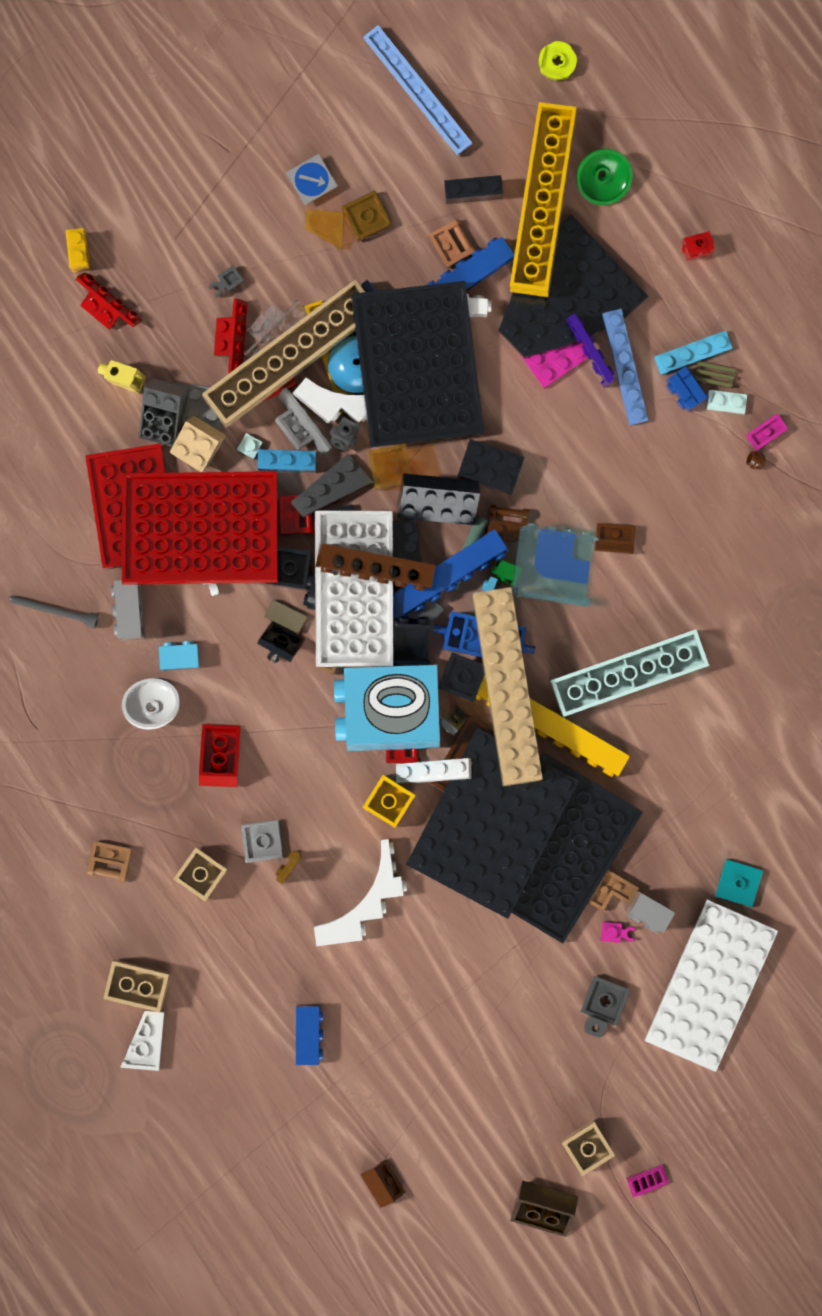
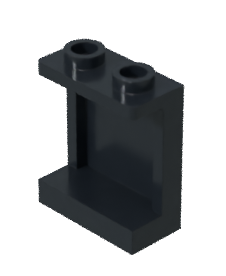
[393,616,434,666]

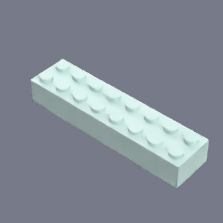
[549,629,709,717]

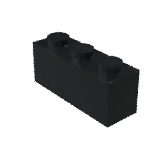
[444,175,503,204]

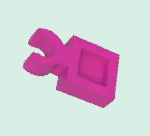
[601,922,635,943]

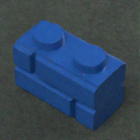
[666,366,708,412]

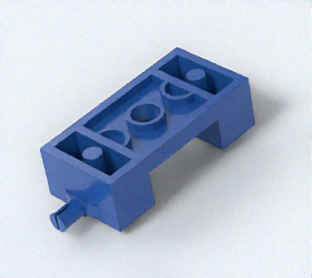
[433,611,536,658]

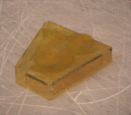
[305,209,345,249]

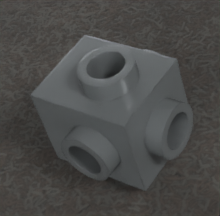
[330,417,360,452]

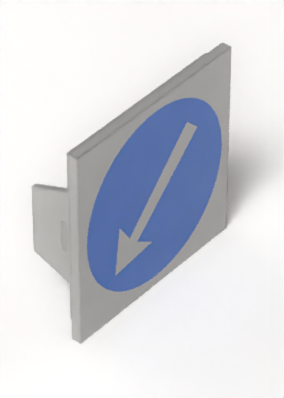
[286,154,338,205]

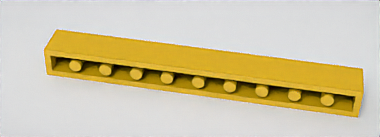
[476,675,630,778]

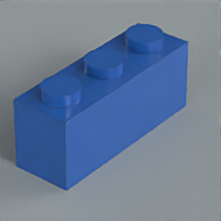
[296,1005,323,1065]

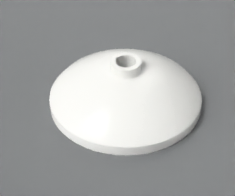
[122,678,180,729]

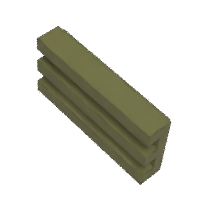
[695,361,736,388]

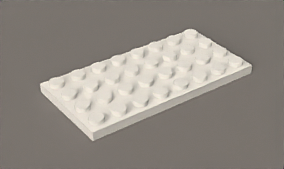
[315,511,393,667]
[644,899,778,1072]

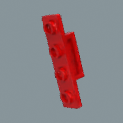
[75,272,142,330]
[214,298,248,374]

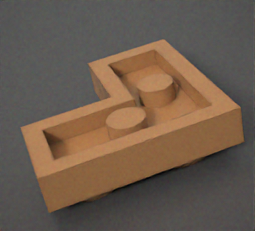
[588,870,639,911]

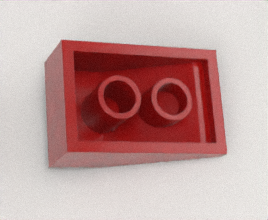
[199,724,240,788]

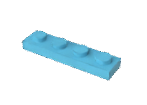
[654,331,732,375]

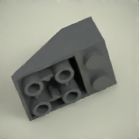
[139,378,188,447]

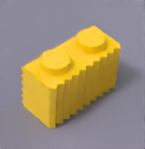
[66,228,91,272]

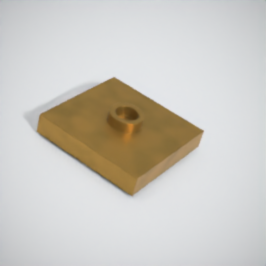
[341,190,392,242]

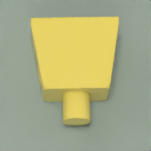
[98,360,146,394]

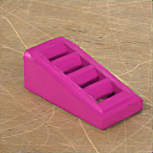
[626,1164,669,1198]

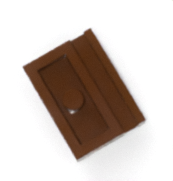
[595,523,636,554]

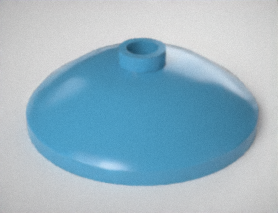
[328,336,363,393]

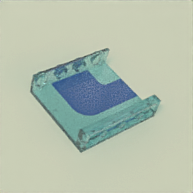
[512,523,599,607]

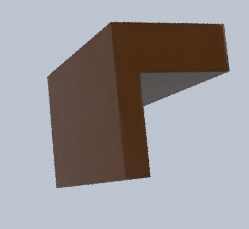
[360,1159,406,1208]

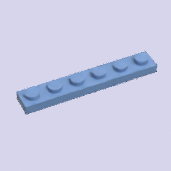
[602,309,648,425]

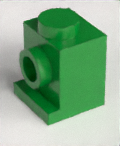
[491,559,522,587]

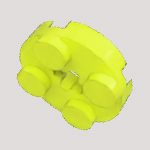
[539,41,577,81]

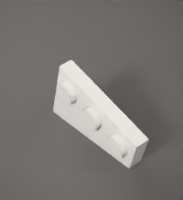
[120,1010,165,1071]

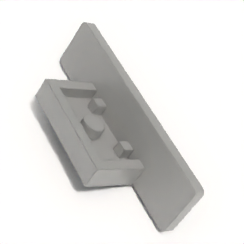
[275,388,332,456]

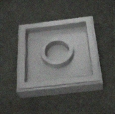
[241,820,284,863]

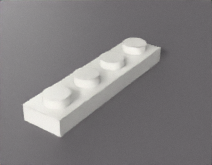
[396,758,471,784]

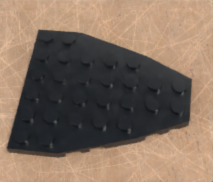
[498,214,649,359]

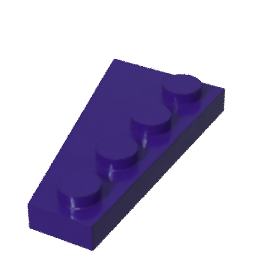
[566,314,615,388]

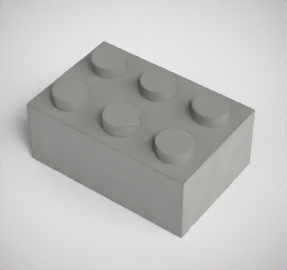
[111,580,145,641]
[625,891,675,934]

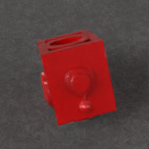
[682,231,715,261]

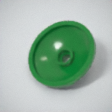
[576,148,633,205]

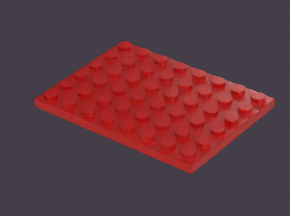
[122,471,278,585]

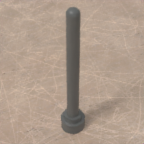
[9,595,99,629]

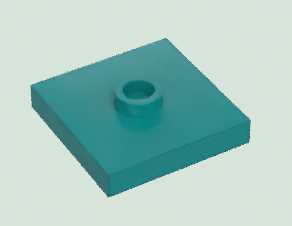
[715,859,763,907]

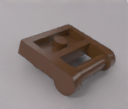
[487,505,529,544]

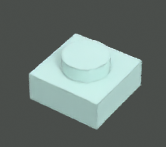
[237,433,263,460]

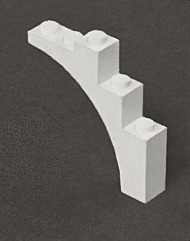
[292,378,367,423]
[314,839,407,946]

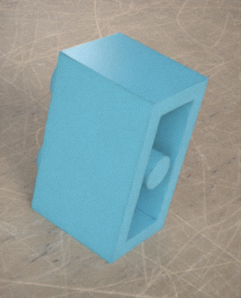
[159,641,200,671]

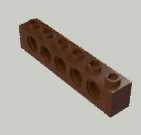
[315,544,436,591]

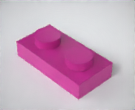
[745,413,788,451]

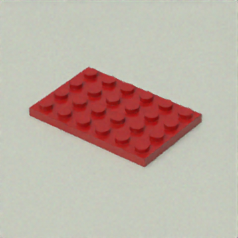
[85,443,166,569]

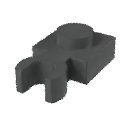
[209,265,244,298]

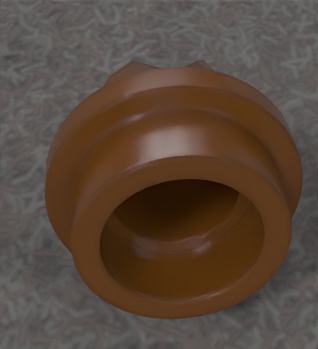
[746,451,766,469]

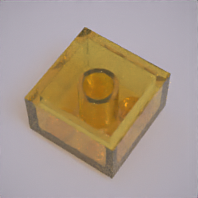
[368,444,411,491]

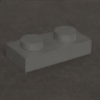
[439,704,470,735]

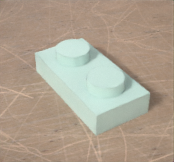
[706,390,747,414]

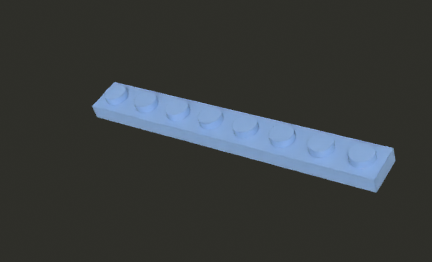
[363,25,472,156]

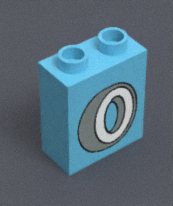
[334,665,440,751]

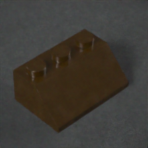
[510,1180,578,1237]

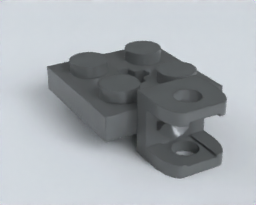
[580,976,630,1038]

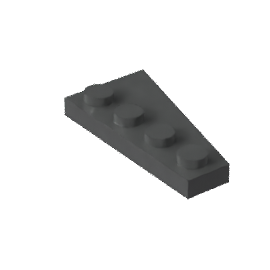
[291,454,373,518]

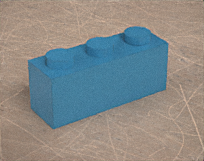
[258,449,317,473]

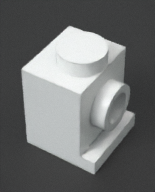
[467,294,492,317]

